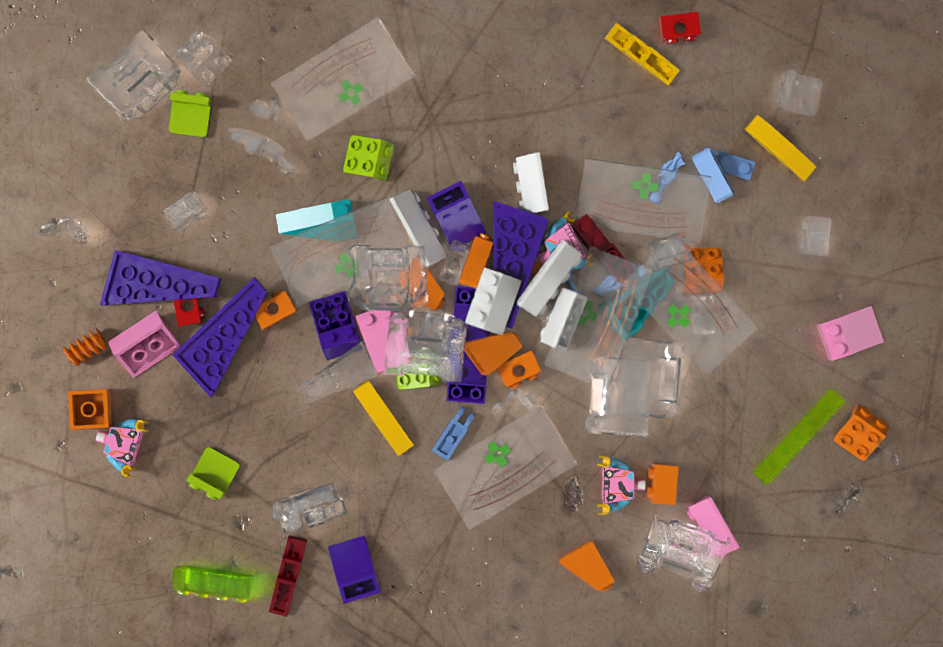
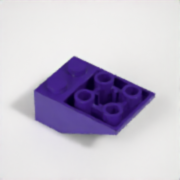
[427,181,487,250]
[309,291,363,361]
[328,535,382,604]

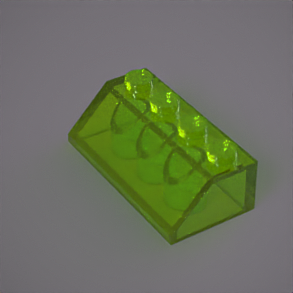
[173,565,254,603]

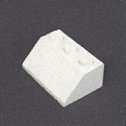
[513,152,549,214]
[465,268,521,335]
[540,288,588,351]

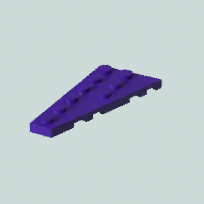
[494,201,549,329]
[100,250,221,306]
[173,277,268,397]

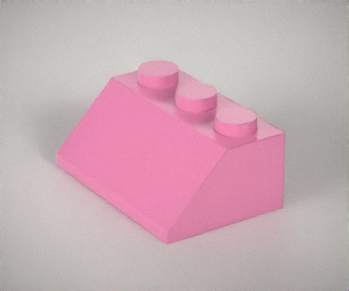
[108,311,181,378]
[686,495,740,558]

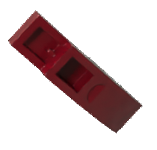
[572,214,637,285]

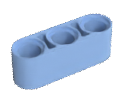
[692,147,735,203]

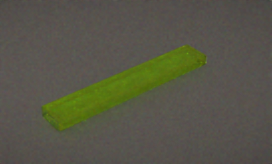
[752,388,845,486]

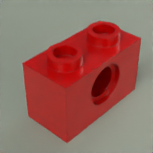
[659,12,701,44]
[174,298,205,327]

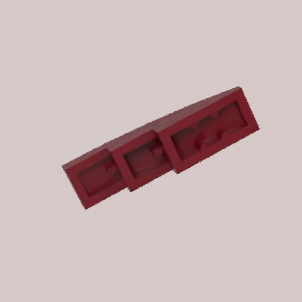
[269,535,307,617]

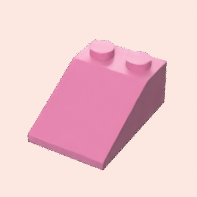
[356,303,413,374]
[817,306,884,361]

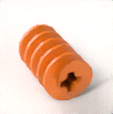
[62,327,107,366]

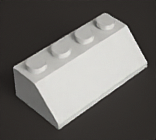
[390,190,449,269]
[517,240,582,317]

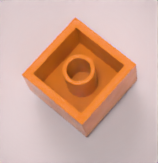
[68,389,112,430]
[646,463,679,505]

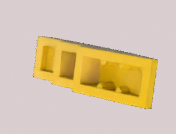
[604,23,680,86]
[745,115,816,181]
[353,380,414,456]

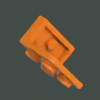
[683,248,724,294]
[834,404,889,461]

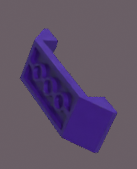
[446,286,491,404]

